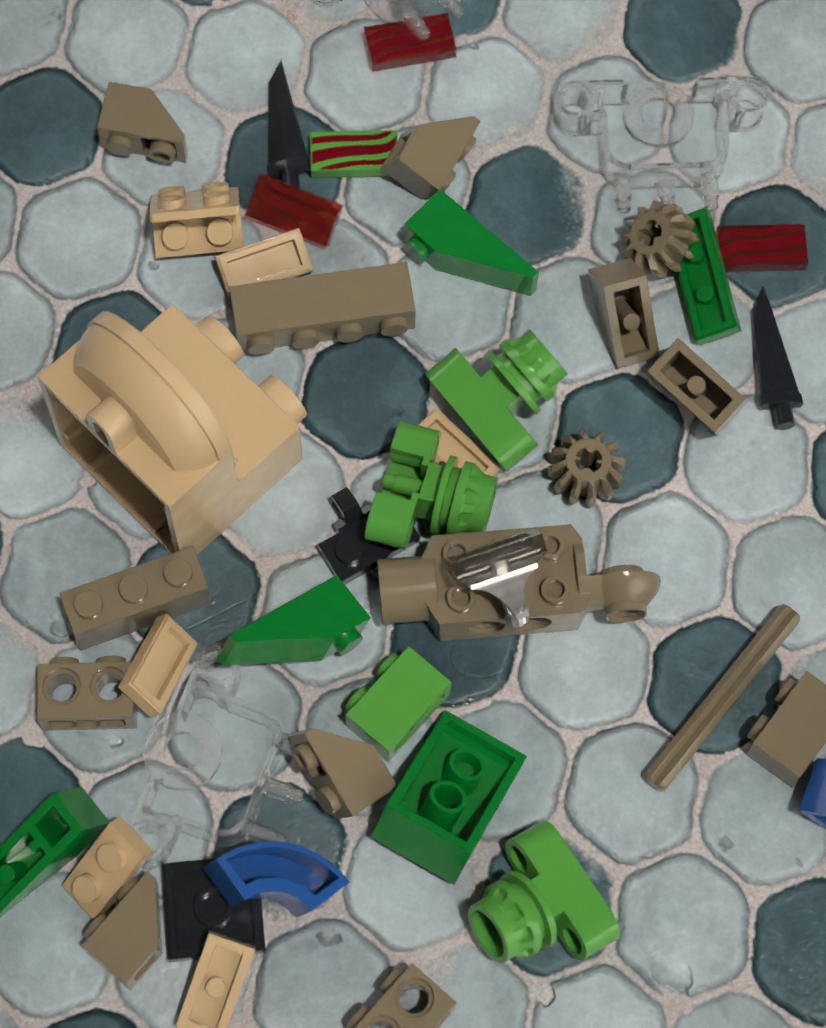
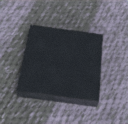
[162,858,266,962]

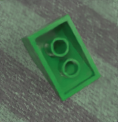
[371,710,527,885]

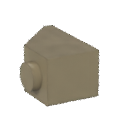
[588,258,660,368]

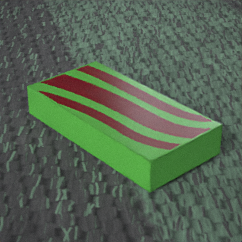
[310,130,398,178]

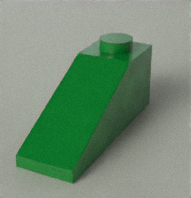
[403,189,539,296]
[217,575,371,665]
[0,787,110,917]

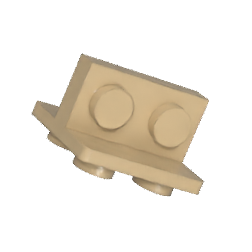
[149,182,244,258]

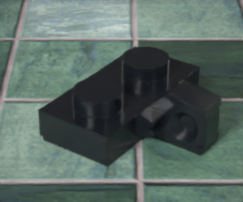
[318,487,420,585]

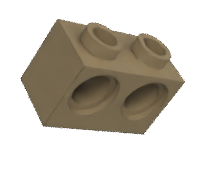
[37,656,137,731]
[346,963,456,1028]

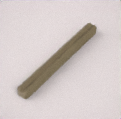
[645,604,800,792]

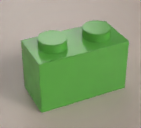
[345,646,451,762]

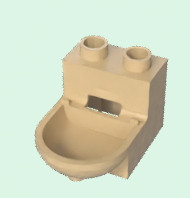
[37,304,307,555]

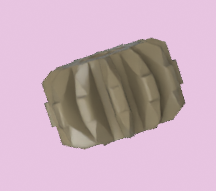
[620,200,699,278]
[548,427,626,508]

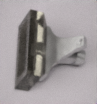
[445,529,548,628]

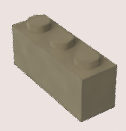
[59,546,212,651]

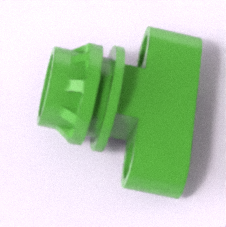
[425,329,568,472]
[365,421,498,550]
[468,820,620,963]

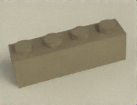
[230,262,416,355]

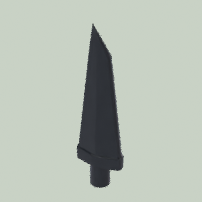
[267,60,311,196]
[753,286,803,430]

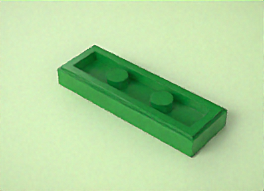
[677,207,742,346]

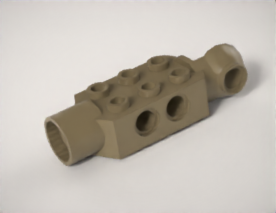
[377,524,661,641]

